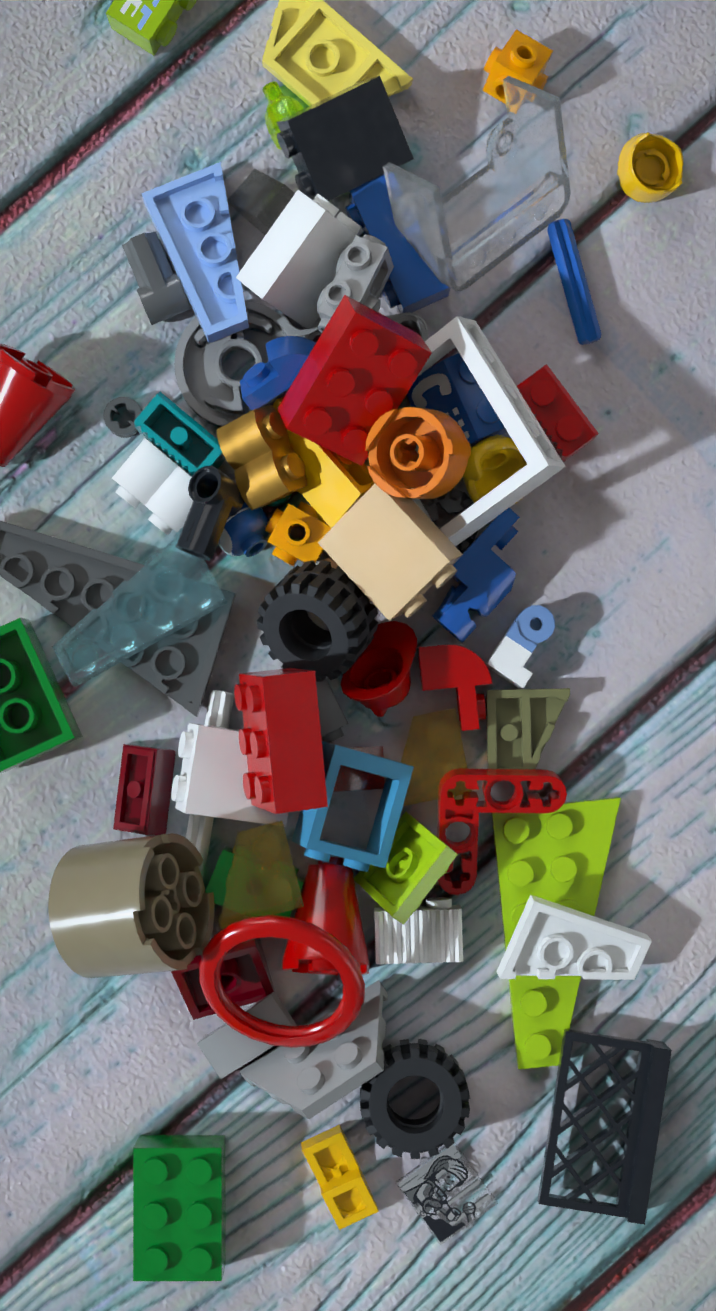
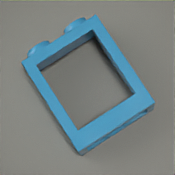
[292,741,414,872]

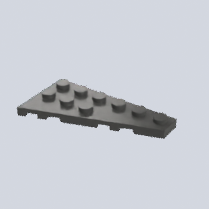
[0,521,236,717]

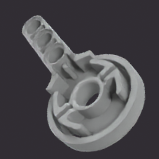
[174,300,428,428]

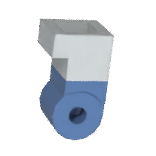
[485,605,555,689]

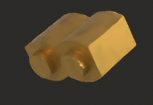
[217,405,307,510]

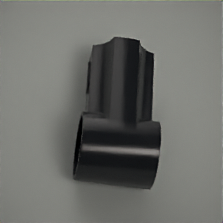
[176,466,245,561]

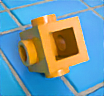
[482,29,553,112]
[265,501,331,567]

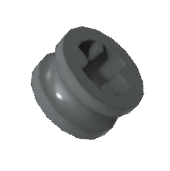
[104,397,142,438]

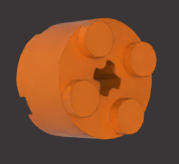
[365,407,471,499]

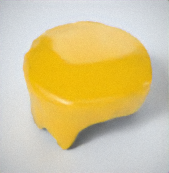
[617,132,683,203]

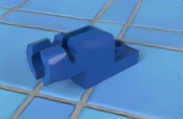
[432,508,520,643]

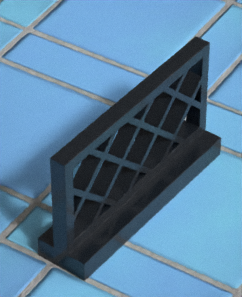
[537,1029,672,1225]

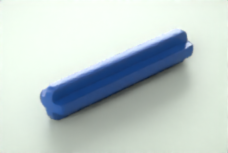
[547,219,602,345]

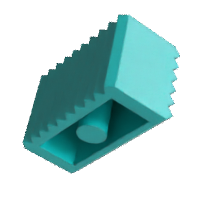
[134,392,226,476]

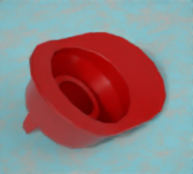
[340,621,417,717]

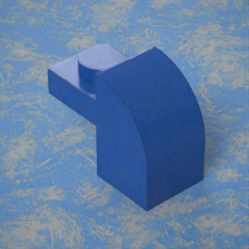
[240,336,316,411]

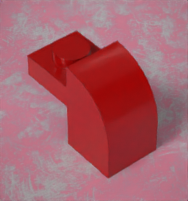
[417,645,492,731]

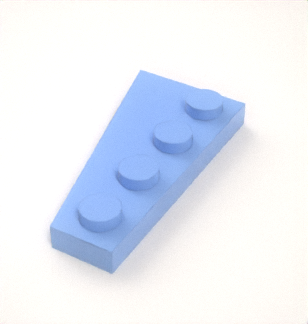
[141,162,249,344]

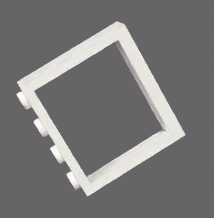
[365,316,566,546]

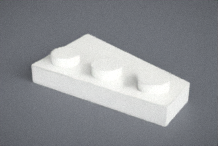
[497,895,652,980]

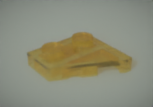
[400,708,472,806]
[218,820,304,929]

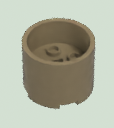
[48,833,214,978]

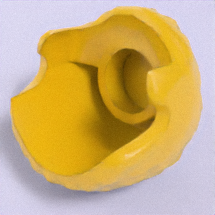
[463,435,527,504]

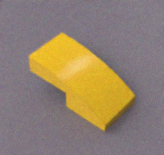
[301,1124,379,1230]

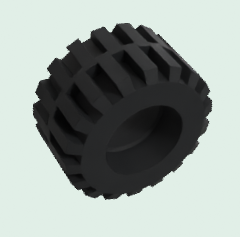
[257,560,378,682]
[360,1039,470,1159]

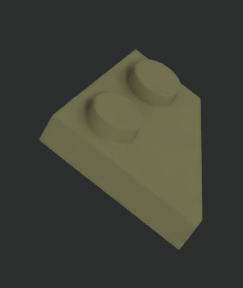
[486,688,570,769]

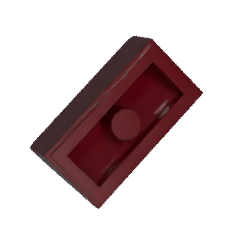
[113,744,176,835]

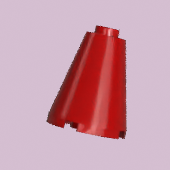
[0,344,75,467]
[282,857,369,975]

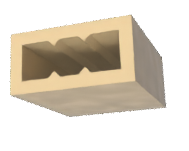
[318,484,463,621]

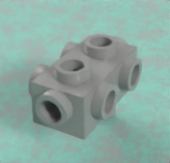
[317,235,394,333]

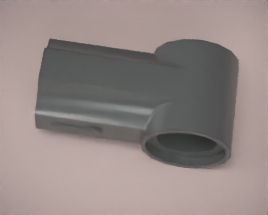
[122,231,191,325]

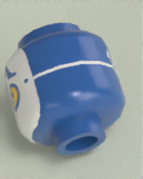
[218,502,270,557]

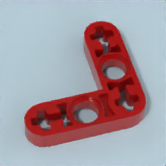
[437,768,567,895]

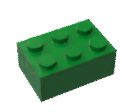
[0,618,83,773]
[133,1135,226,1281]

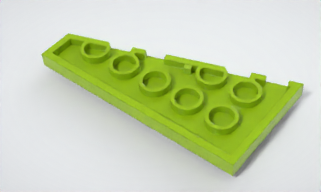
[491,797,621,1070]

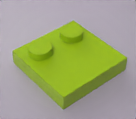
[354,812,458,925]

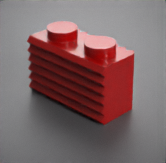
[516,364,599,462]

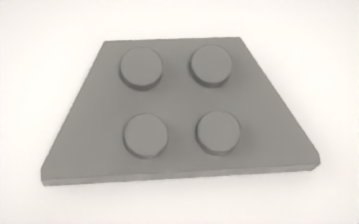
[240,980,388,1119]

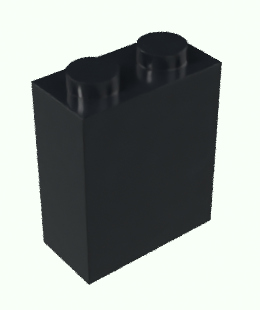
[277,76,414,201]

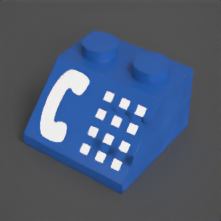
[406,353,507,448]

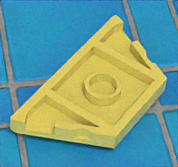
[262,0,413,106]

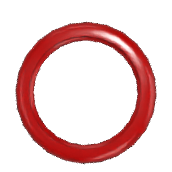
[199,915,365,1048]

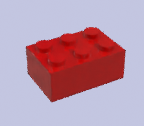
[277,295,432,466]
[234,668,328,814]

